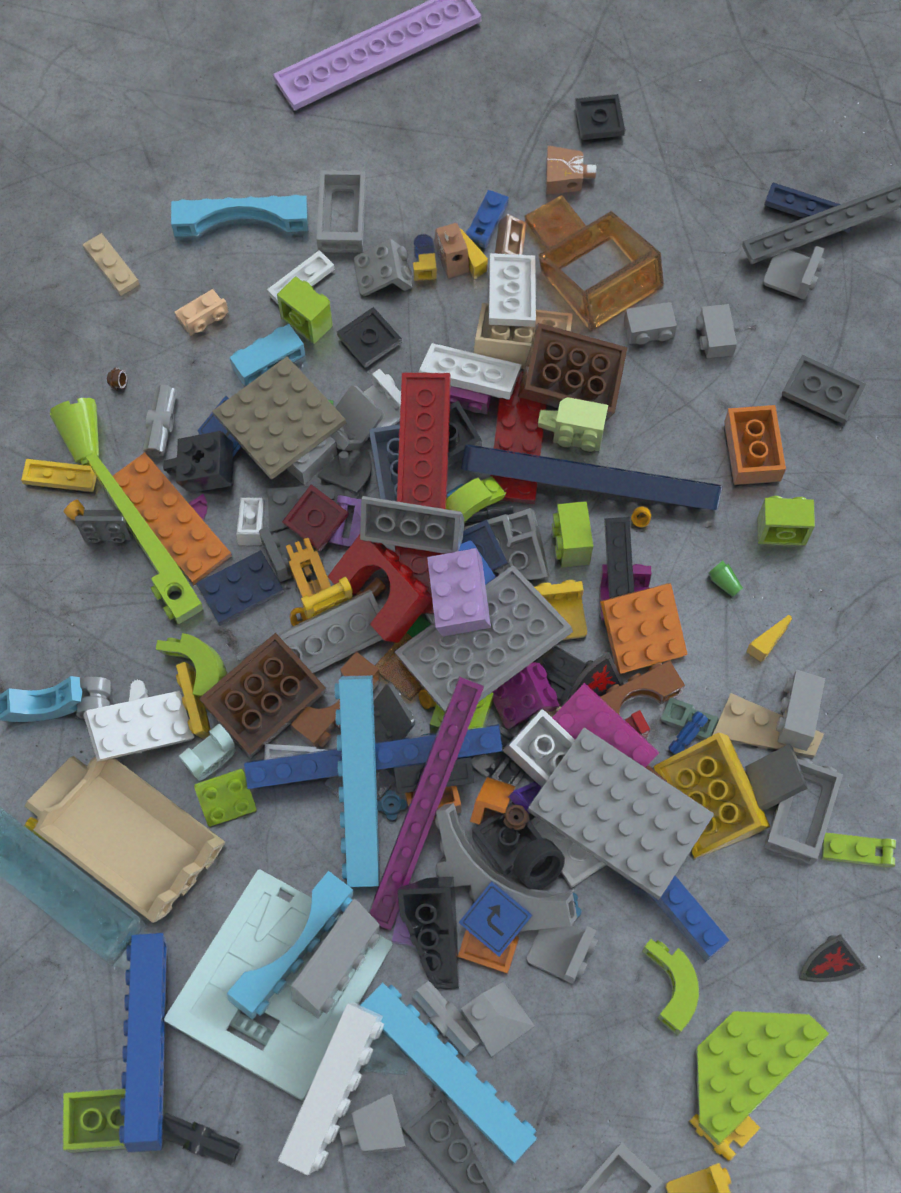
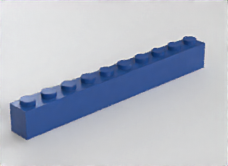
[244,724,503,789]

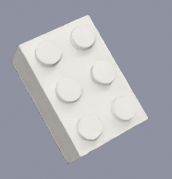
[503,709,575,787]

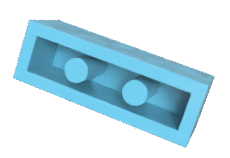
[229,324,305,387]

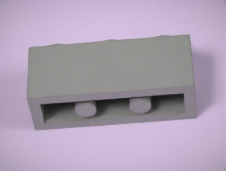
[776,669,825,751]

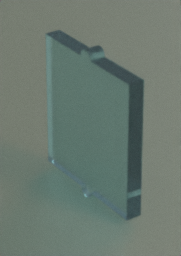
[363,1031,409,1076]

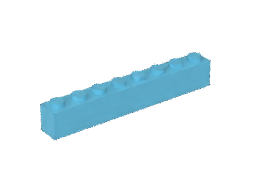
[335,675,380,887]
[360,983,537,1165]

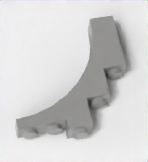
[435,803,577,931]

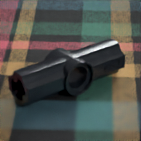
[162,1113,241,1166]

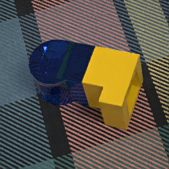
[413,234,437,281]

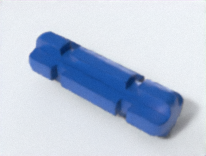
[668,711,708,755]

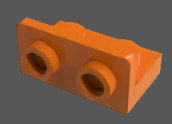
[458,930,519,973]

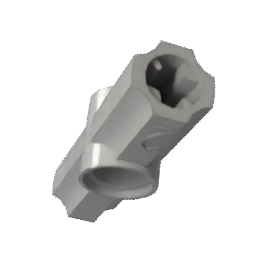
[143,385,177,457]
[412,980,482,1058]

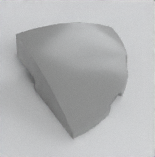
[464,508,549,580]

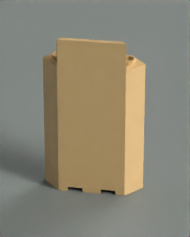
[24,756,225,923]

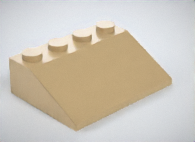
[474,303,573,369]

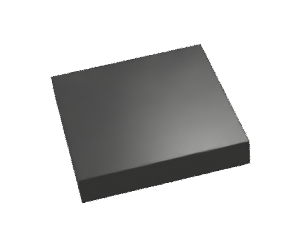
[745,744,808,811]

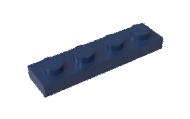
[764,182,852,233]

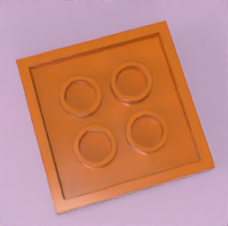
[600,583,688,674]

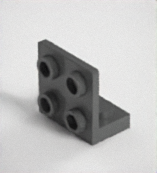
[75,510,132,543]
[259,527,324,582]

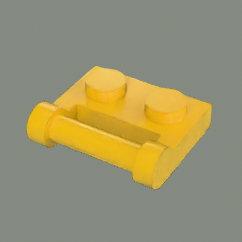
[300,577,352,620]

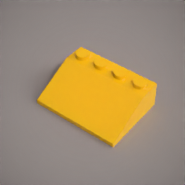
[653,732,771,859]

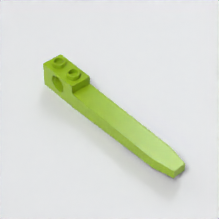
[86,452,203,625]

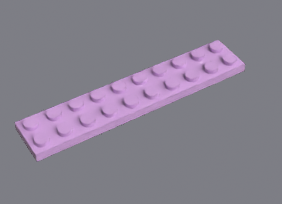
[273,0,482,111]

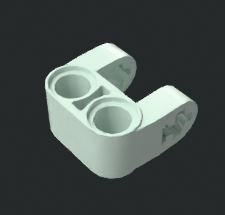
[179,724,236,781]

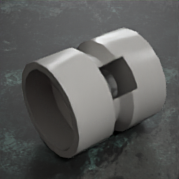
[76,677,111,719]

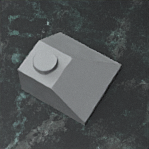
[461,982,535,1057]

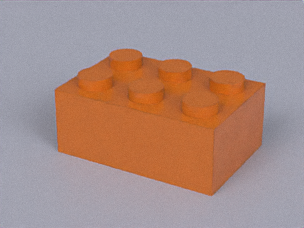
[724,405,786,485]

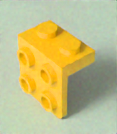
[534,580,587,640]
[666,1163,731,1193]

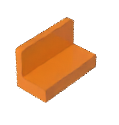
[470,777,515,825]

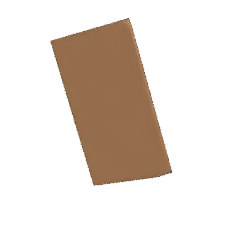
[495,215,526,255]

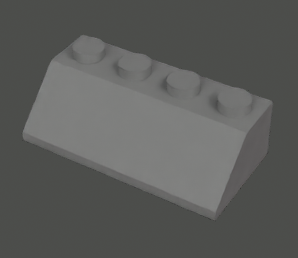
[360,496,464,554]
[292,899,380,1018]

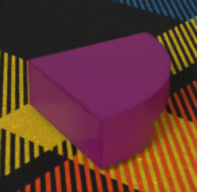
[189,494,208,520]

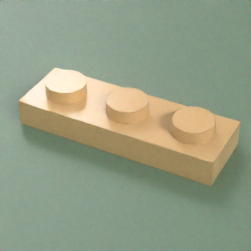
[83,233,140,296]

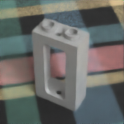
[317,169,366,253]
[764,757,843,865]
[578,1142,663,1193]

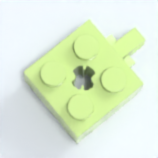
[538,397,608,452]

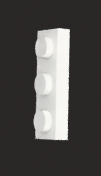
[267,250,335,304]

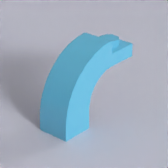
[0,676,82,722]

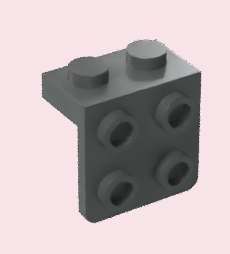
[373,683,415,742]

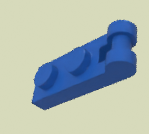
[466,190,509,248]

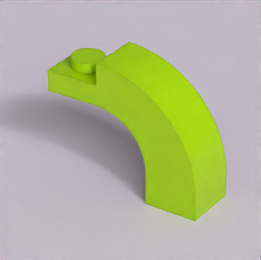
[446,476,506,523]
[155,633,227,698]
[642,939,699,1035]

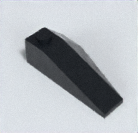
[398,877,459,989]

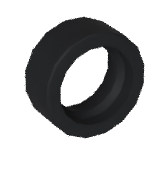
[513,838,565,890]

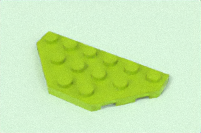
[696,1011,829,1146]

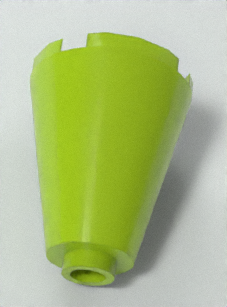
[50,398,99,466]

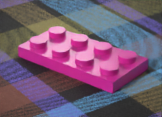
[552,683,659,768]

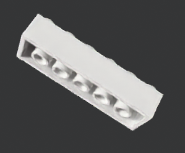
[278,1003,384,1175]

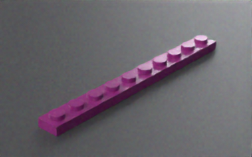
[368,676,484,930]

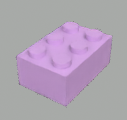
[427,548,491,637]

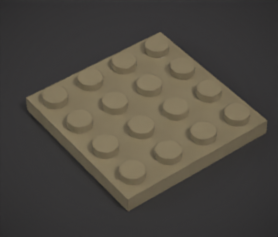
[212,357,347,480]

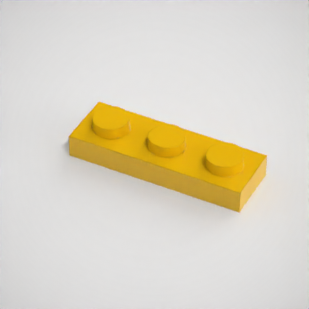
[21,459,97,492]
[176,662,211,739]

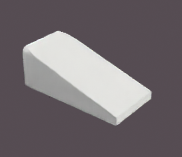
[236,498,264,546]

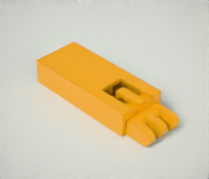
[285,538,331,597]

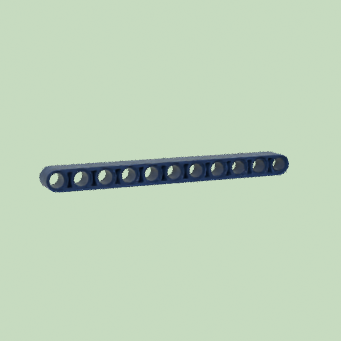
[461,445,722,510]

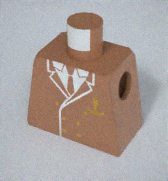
[546,146,596,194]
[434,223,469,279]

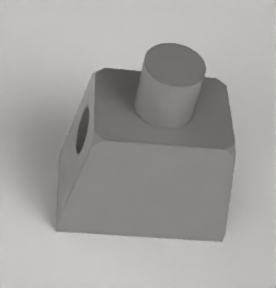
[339,1094,406,1153]

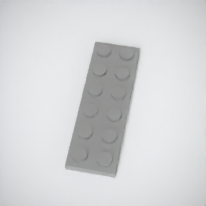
[236,590,382,673]

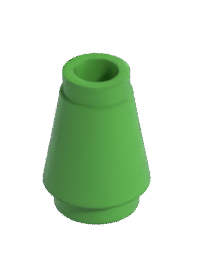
[708,561,743,597]

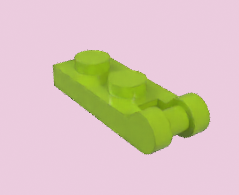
[821,832,896,868]

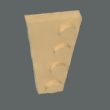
[713,693,824,758]

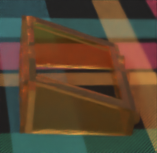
[538,211,664,330]

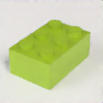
[63,1089,126,1153]

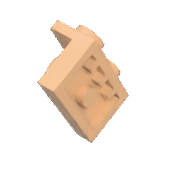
[174,289,229,336]

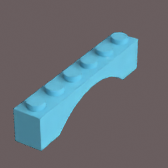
[171,195,309,237]
[227,871,353,1020]

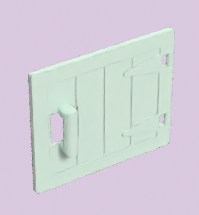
[164,870,392,1100]

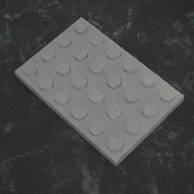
[395,565,573,713]
[527,728,714,900]

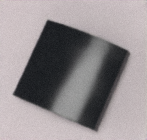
[533,646,587,707]
[471,725,526,787]

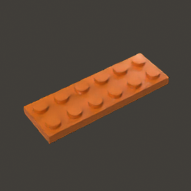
[113,452,232,585]

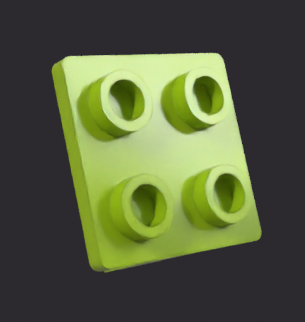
[194,769,257,827]

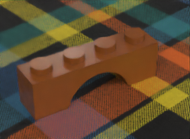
[291,651,380,749]
[600,660,685,715]

